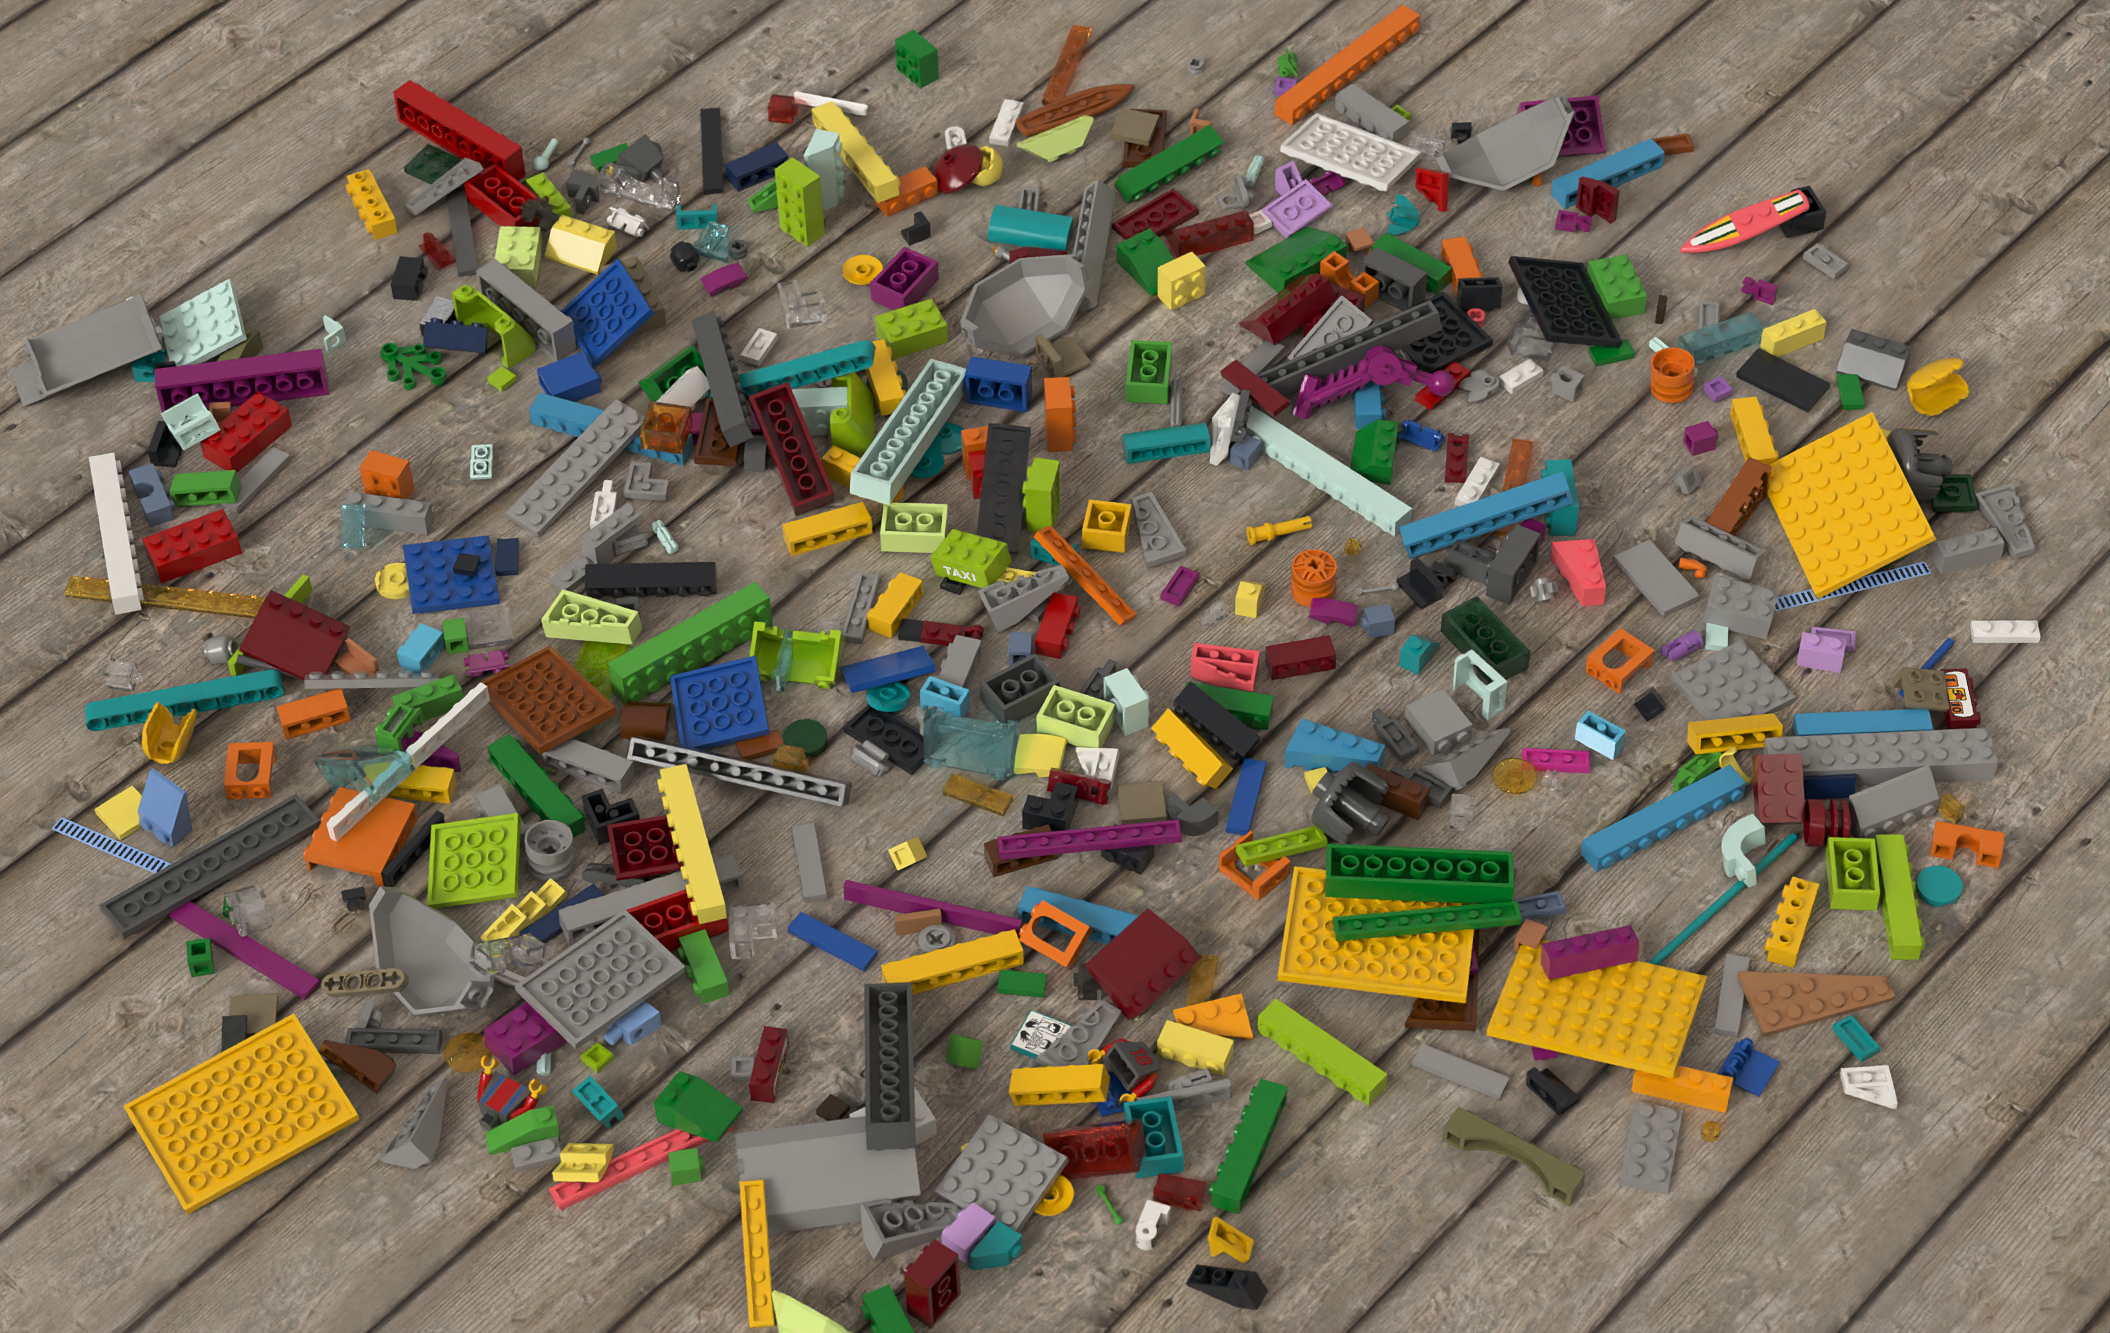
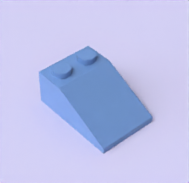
[138,768,192,847]

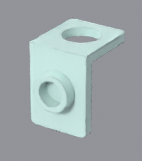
[323,315,346,354]

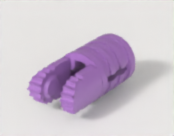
[1660,630,1704,661]

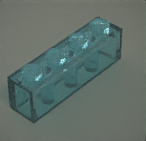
[1677,312,1764,365]

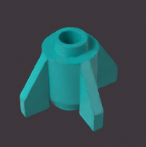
[1386,194,1421,235]

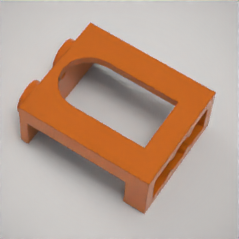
[1585,628,1655,694]
[224,742,277,800]
[1219,831,1291,901]
[1019,900,1093,970]

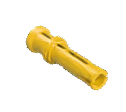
[1246,515,1312,546]

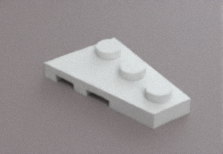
[1210,393,1240,466]

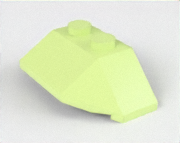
[1016,115,1093,162]
[772,1290,852,1333]

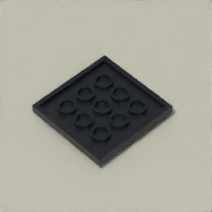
[1397,291,1493,374]

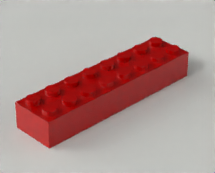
[393,80,526,181]

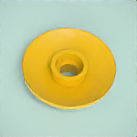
[842,255,883,285]
[1034,1175,1074,1216]

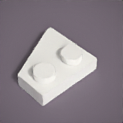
[1840,1065,1898,1109]

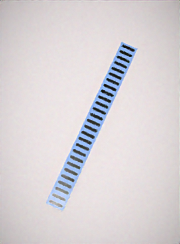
[1775,562,1931,611]
[52,817,171,873]

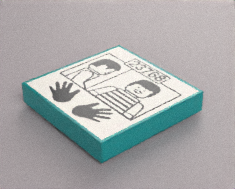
[1010,1010,1072,1059]

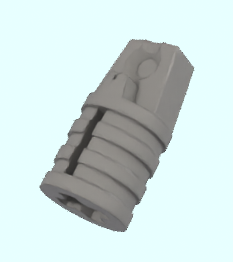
[1167,1068,1212,1091]

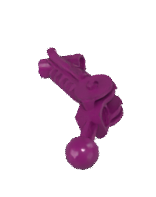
[1291,345,1455,419]

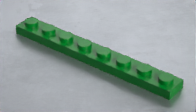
[1332,901,1522,941]

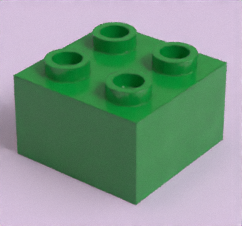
[895,29,939,88]

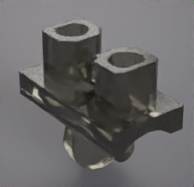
[520,195,560,232]

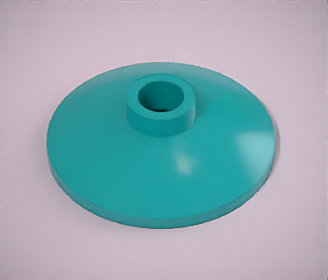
[929,422,964,455]
[910,447,944,479]

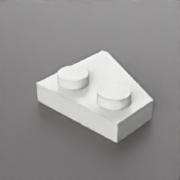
[1076,747,1120,789]

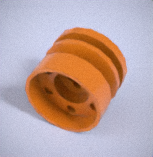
[1650,347,1695,403]
[1291,549,1337,607]

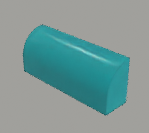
[988,205,1073,251]
[1121,422,1210,464]

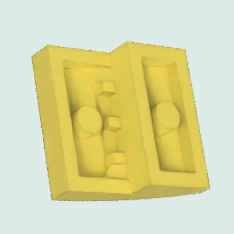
[1012,734,1067,778]
[552,1143,614,1182]

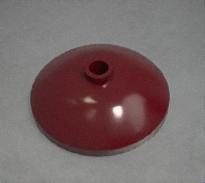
[931,144,983,194]

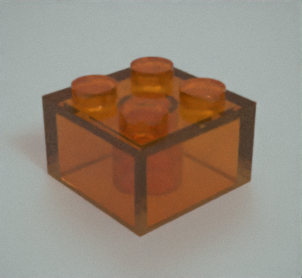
[639,401,693,454]

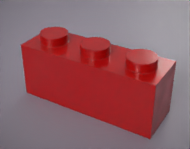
[1035,592,1081,659]

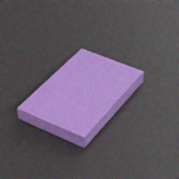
[1261,179,1333,239]

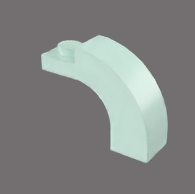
[1721,814,1766,888]

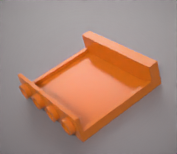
[303,787,418,887]

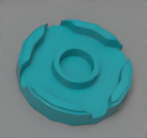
[866,682,910,712]
[1915,866,1963,907]

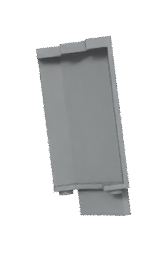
[11,294,163,407]
[735,1116,921,1234]

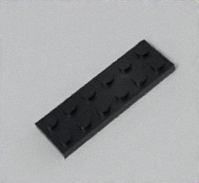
[977,423,1031,554]

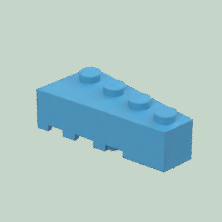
[1285,718,1386,773]

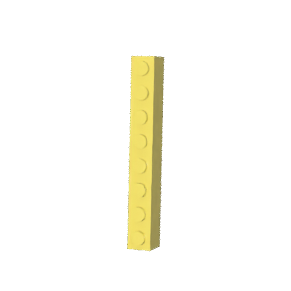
[811,101,900,203]
[657,764,727,924]

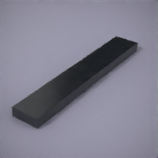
[700,108,724,194]

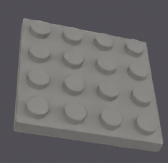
[1670,639,1796,720]
[934,1114,1069,1233]

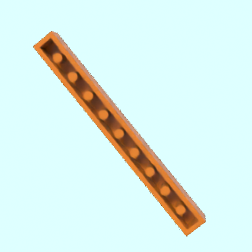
[1275,5,1420,125]

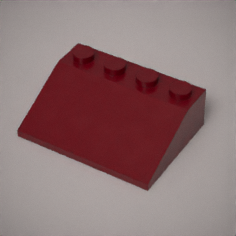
[1239,273,1337,346]
[239,590,351,681]
[607,815,684,881]
[1084,908,1202,1020]

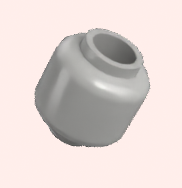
[204,635,239,665]

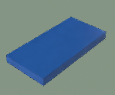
[839,646,936,693]

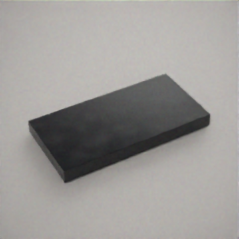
[1736,348,1830,412]
[844,704,941,775]

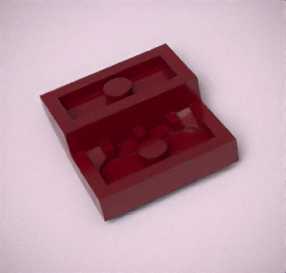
[1576,177,1620,224]

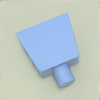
[603,1001,662,1045]

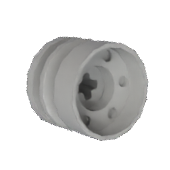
[525,820,574,881]

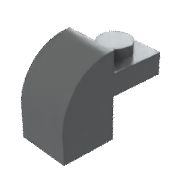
[566,169,599,214]
[744,435,769,472]
[1167,793,1218,836]

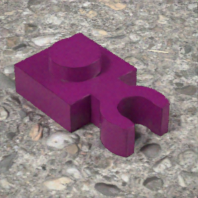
[1555,210,1592,232]
[1741,277,1778,306]

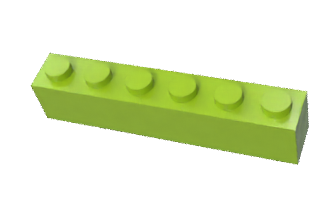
[1875,834,1925,960]
[1257,998,1388,1106]

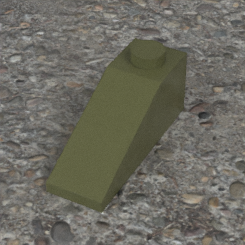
[218,324,263,361]

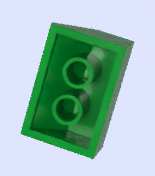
[638,345,707,403]
[1350,419,1399,485]

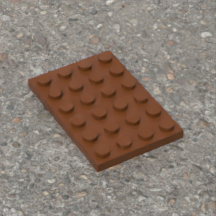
[475,646,617,755]

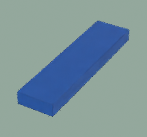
[1226,758,1266,835]
[788,912,878,971]

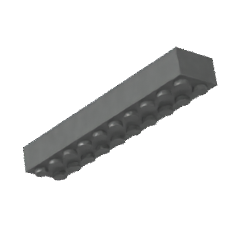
[864,982,916,1151]

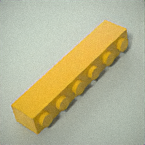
[881,929,1024,995]

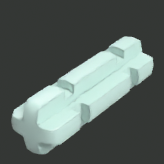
[1245,155,1264,187]
[652,520,679,554]

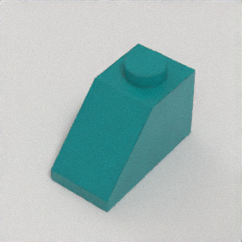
[1399,635,1440,675]
[969,1221,1024,1270]

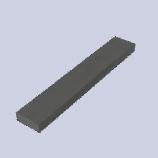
[446,187,478,277]

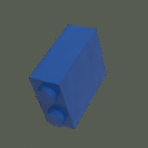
[537,352,602,402]

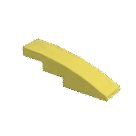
[480,878,568,952]

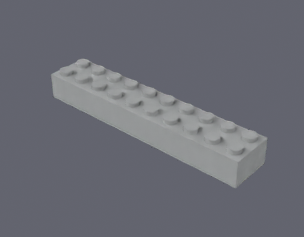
[1762,728,1998,786]

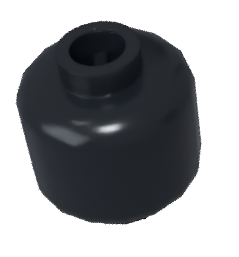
[670,242,700,272]

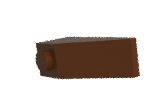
[319,1040,397,1094]

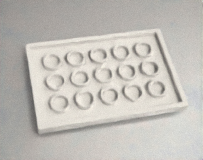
[1280,113,1421,191]

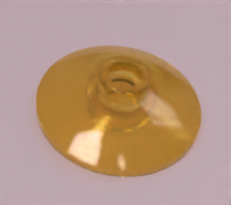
[1492,758,1537,795]
[444,1032,492,1073]

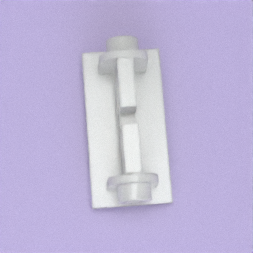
[607,207,649,237]

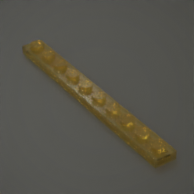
[64,576,266,619]

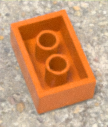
[1044,377,1077,452]

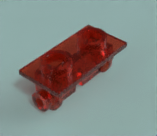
[419,232,456,269]

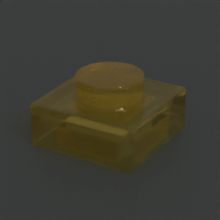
[1939,793,1965,824]

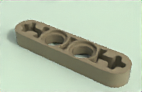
[321,968,409,997]

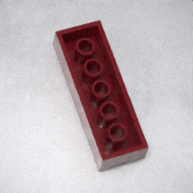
[749,382,835,516]

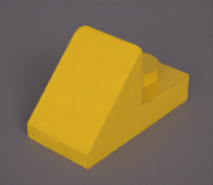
[1208,1216,1254,1263]

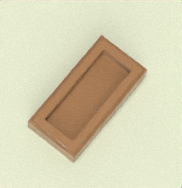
[894,909,942,936]

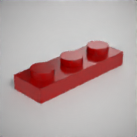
[1415,362,1470,410]

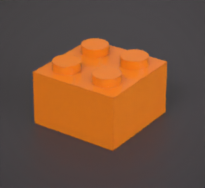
[359,450,415,499]

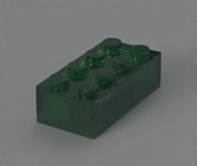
[1440,596,1530,683]

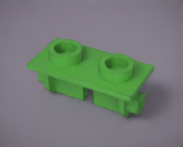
[1278,47,1299,77]

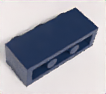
[725,142,789,192]
[423,318,489,354]

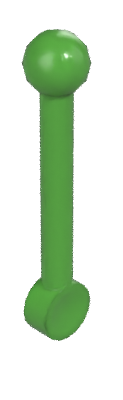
[1096,1185,1123,1225]

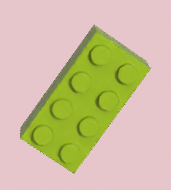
[775,157,825,247]

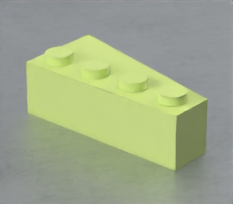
[541,589,642,644]

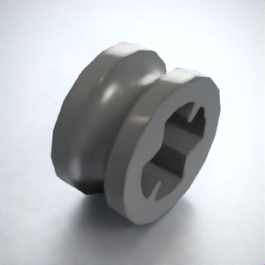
[729,239,748,259]

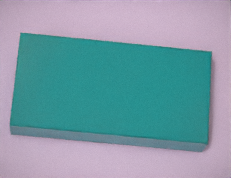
[1832,1015,1881,1062]

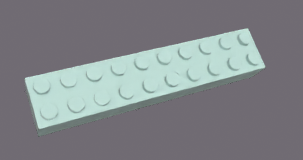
[850,359,966,505]

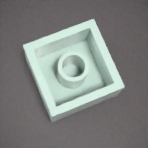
[1104,668,1150,736]

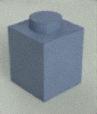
[1230,434,1262,471]
[1360,604,1395,638]
[1009,632,1032,666]

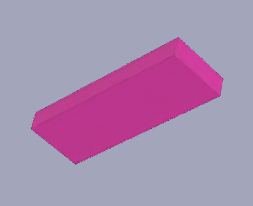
[1522,748,1590,773]

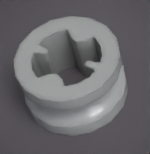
[1187,56,1204,74]

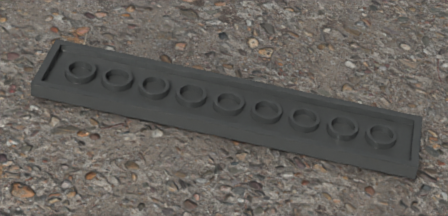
[99,794,321,939]

